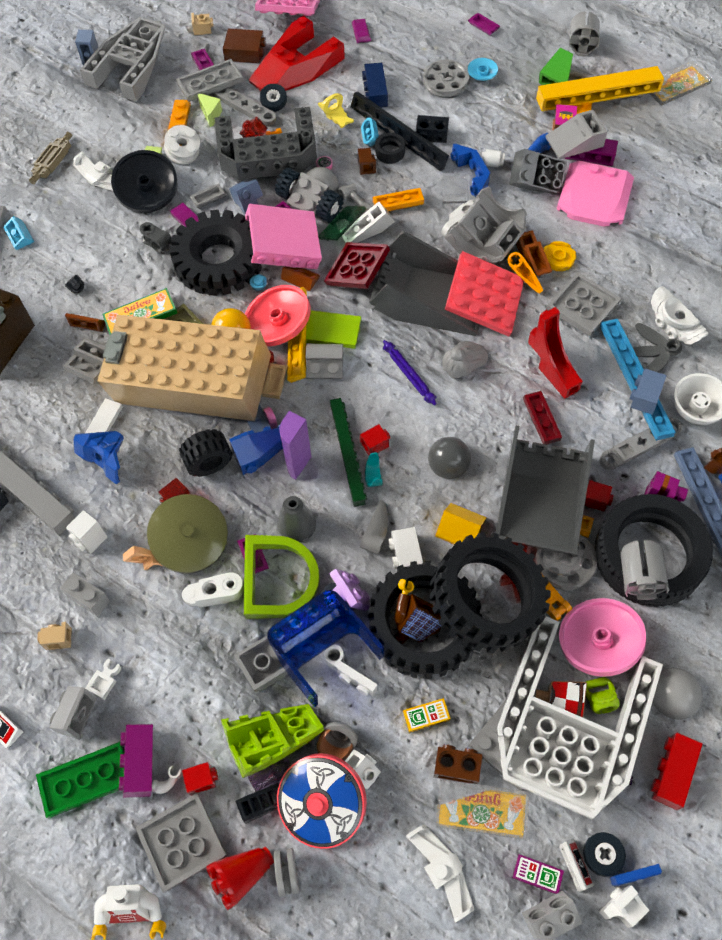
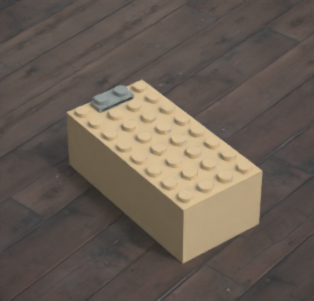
[97,314,271,421]

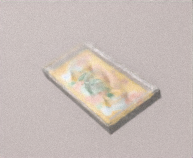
[649,61,712,106]
[435,779,530,840]

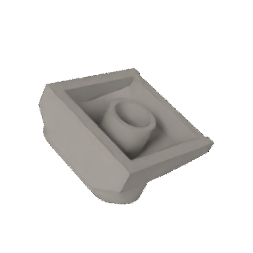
[233,633,292,692]

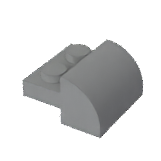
[63,338,105,384]
[306,344,343,379]

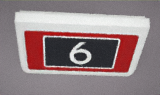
[0,710,23,749]
[559,840,594,892]

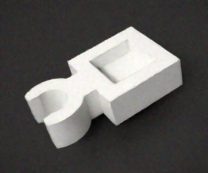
[85,659,122,700]

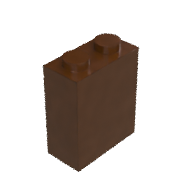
[223,28,266,64]

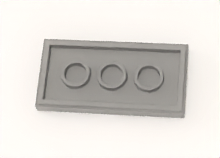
[176,59,244,102]

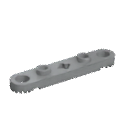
[214,87,276,126]
[600,417,683,470]

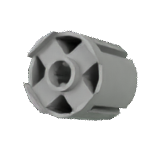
[569,11,600,56]
[620,540,669,600]

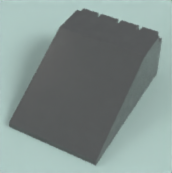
[369,231,480,336]
[496,425,595,555]

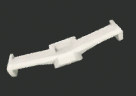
[73,151,113,191]
[406,824,475,923]

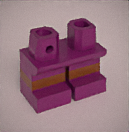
[644,471,688,502]

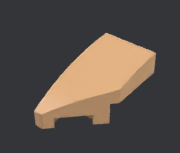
[123,546,162,570]

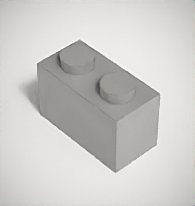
[60,572,110,617]

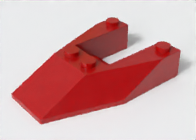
[249,16,345,91]

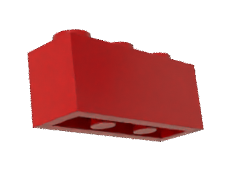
[650,732,703,811]

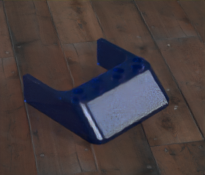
[267,590,384,707]

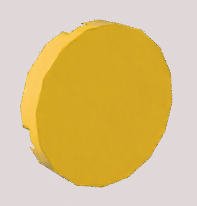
[544,241,576,271]

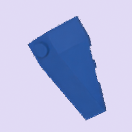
[229,425,283,475]

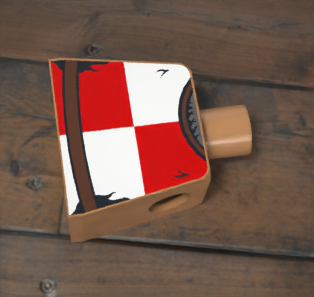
[534,681,587,718]

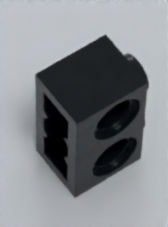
[416,115,449,143]

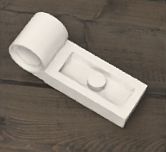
[324,645,378,696]

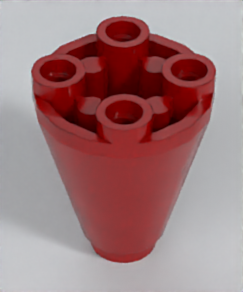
[206,846,274,910]

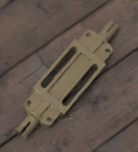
[29,132,72,185]

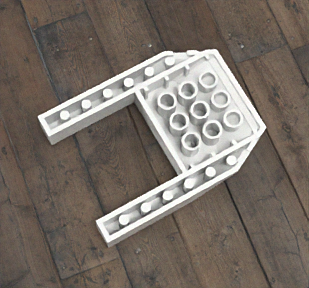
[497,616,663,819]

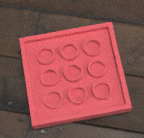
[445,251,524,336]

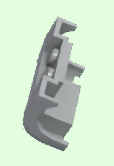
[444,186,527,264]

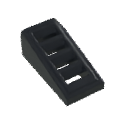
[235,783,279,824]

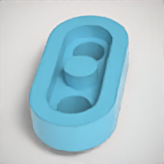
[361,117,379,147]

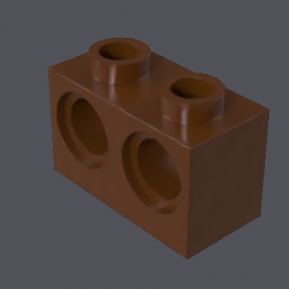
[433,744,482,785]

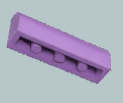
[280,411,312,480]

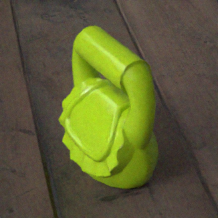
[585,677,620,714]

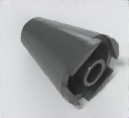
[277,496,316,542]

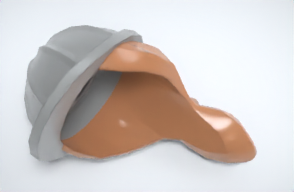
[317,721,358,760]

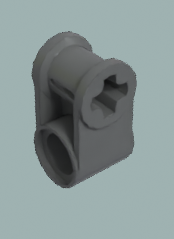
[139,222,172,253]

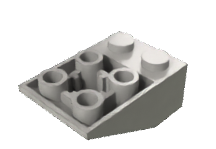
[545,110,607,159]

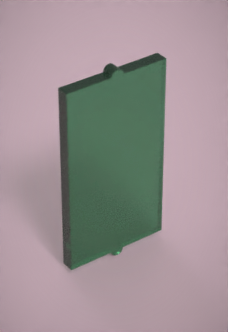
[318,205,366,241]

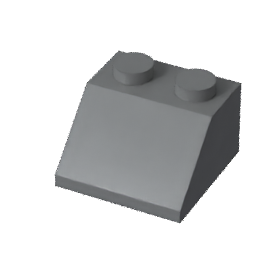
[49,686,97,740]

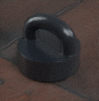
[65,275,84,294]

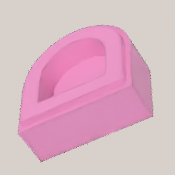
[263,407,278,429]

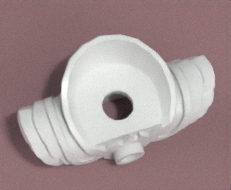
[651,286,709,344]

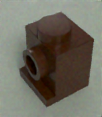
[358,148,376,175]

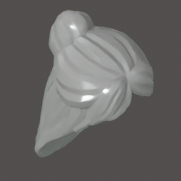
[442,341,488,378]

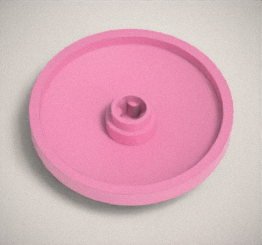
[559,598,646,677]

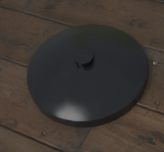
[111,150,178,213]

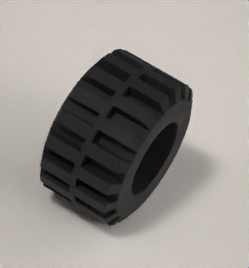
[179,429,233,477]

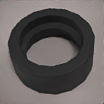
[375,133,405,164]

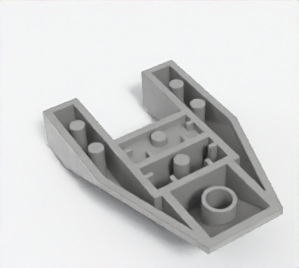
[80,17,166,102]

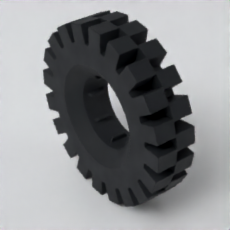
[170,209,262,296]

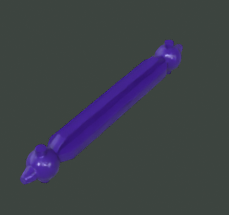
[383,340,436,405]

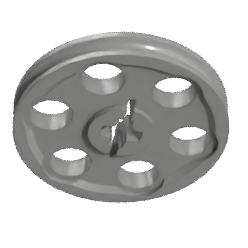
[423,59,469,97]
[535,535,597,590]

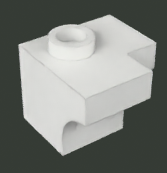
[599,885,650,928]

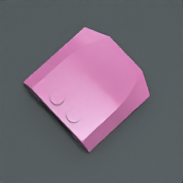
[557,161,634,227]

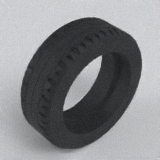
[594,494,713,607]

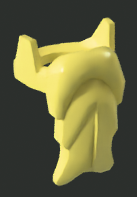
[318,93,354,128]

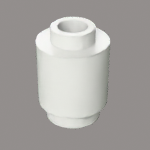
[481,149,505,168]

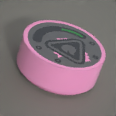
[316,156,333,170]

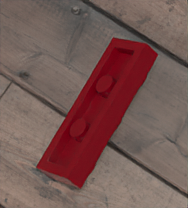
[523,391,562,445]

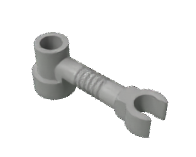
[337,183,371,214]

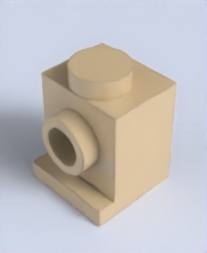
[191,13,214,35]
[37,622,72,650]

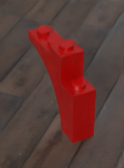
[528,307,583,399]

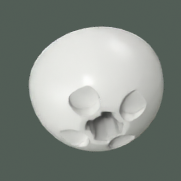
[673,373,722,425]

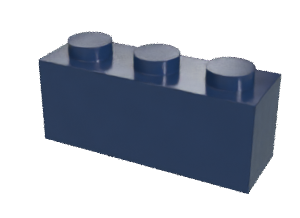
[362,62,388,107]

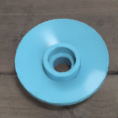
[468,58,498,81]

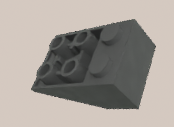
[509,149,567,194]

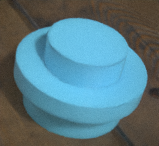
[250,274,267,291]

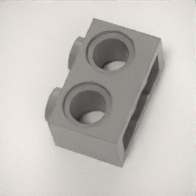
[522,891,583,940]

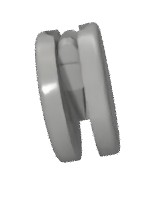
[274,848,299,897]

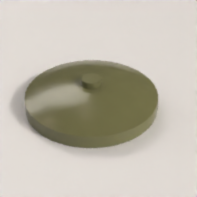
[147,494,228,574]

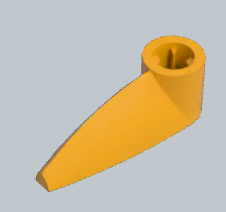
[508,252,543,294]

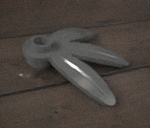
[633,323,682,372]

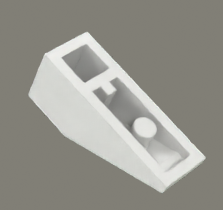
[340,202,395,243]

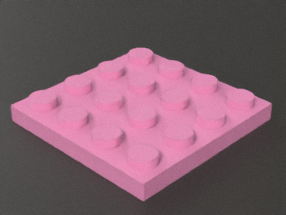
[255,0,320,16]

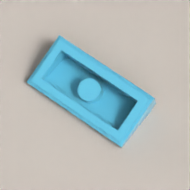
[3,216,34,250]

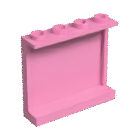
[245,204,322,269]

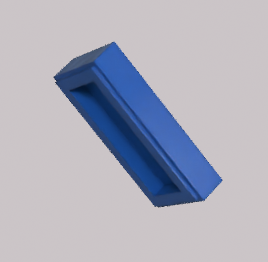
[610,864,662,887]

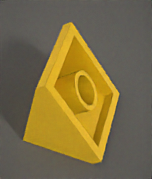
[435,503,487,544]

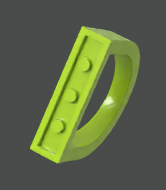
[244,535,320,619]

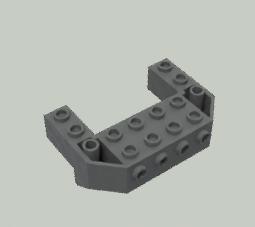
[214,107,317,180]

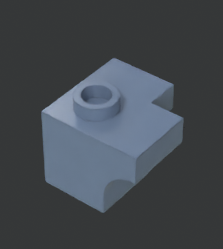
[229,179,263,214]

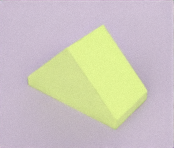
[197,94,222,127]

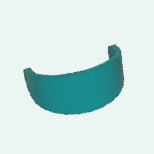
[365,452,383,487]

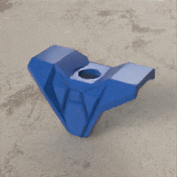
[73,431,124,484]

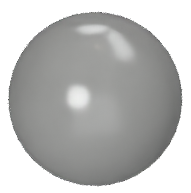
[652,668,703,720]

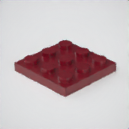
[324,242,390,289]

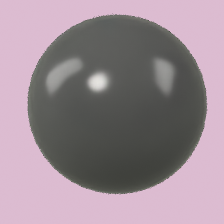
[428,437,471,479]

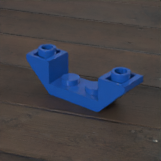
[450,144,490,197]

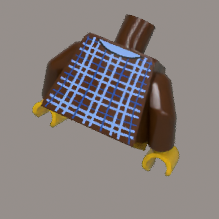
[395,579,442,644]

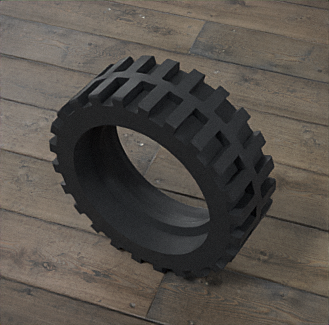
[430,533,551,653]
[369,560,482,679]

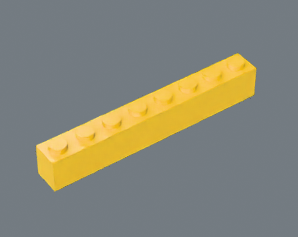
[536,66,664,111]

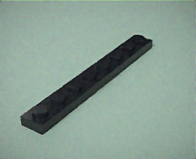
[350,92,449,171]

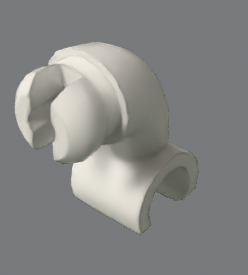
[152,766,183,794]

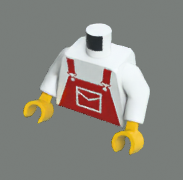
[91,884,166,940]

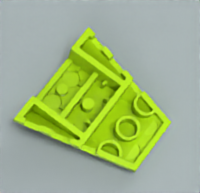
[221,704,324,778]

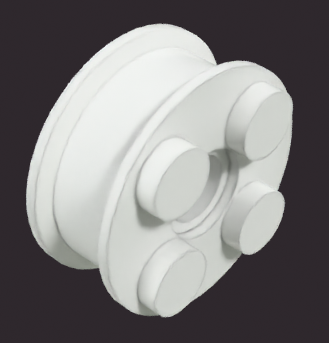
[164,125,200,165]

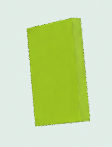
[306,310,361,349]

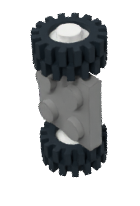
[275,168,344,223]

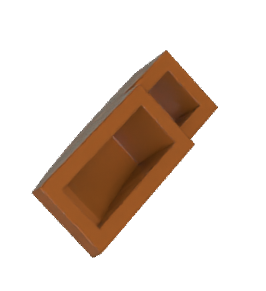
[515,230,552,277]

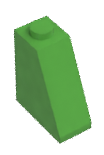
[539,48,573,85]

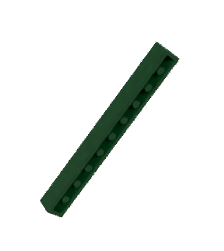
[330,398,367,507]

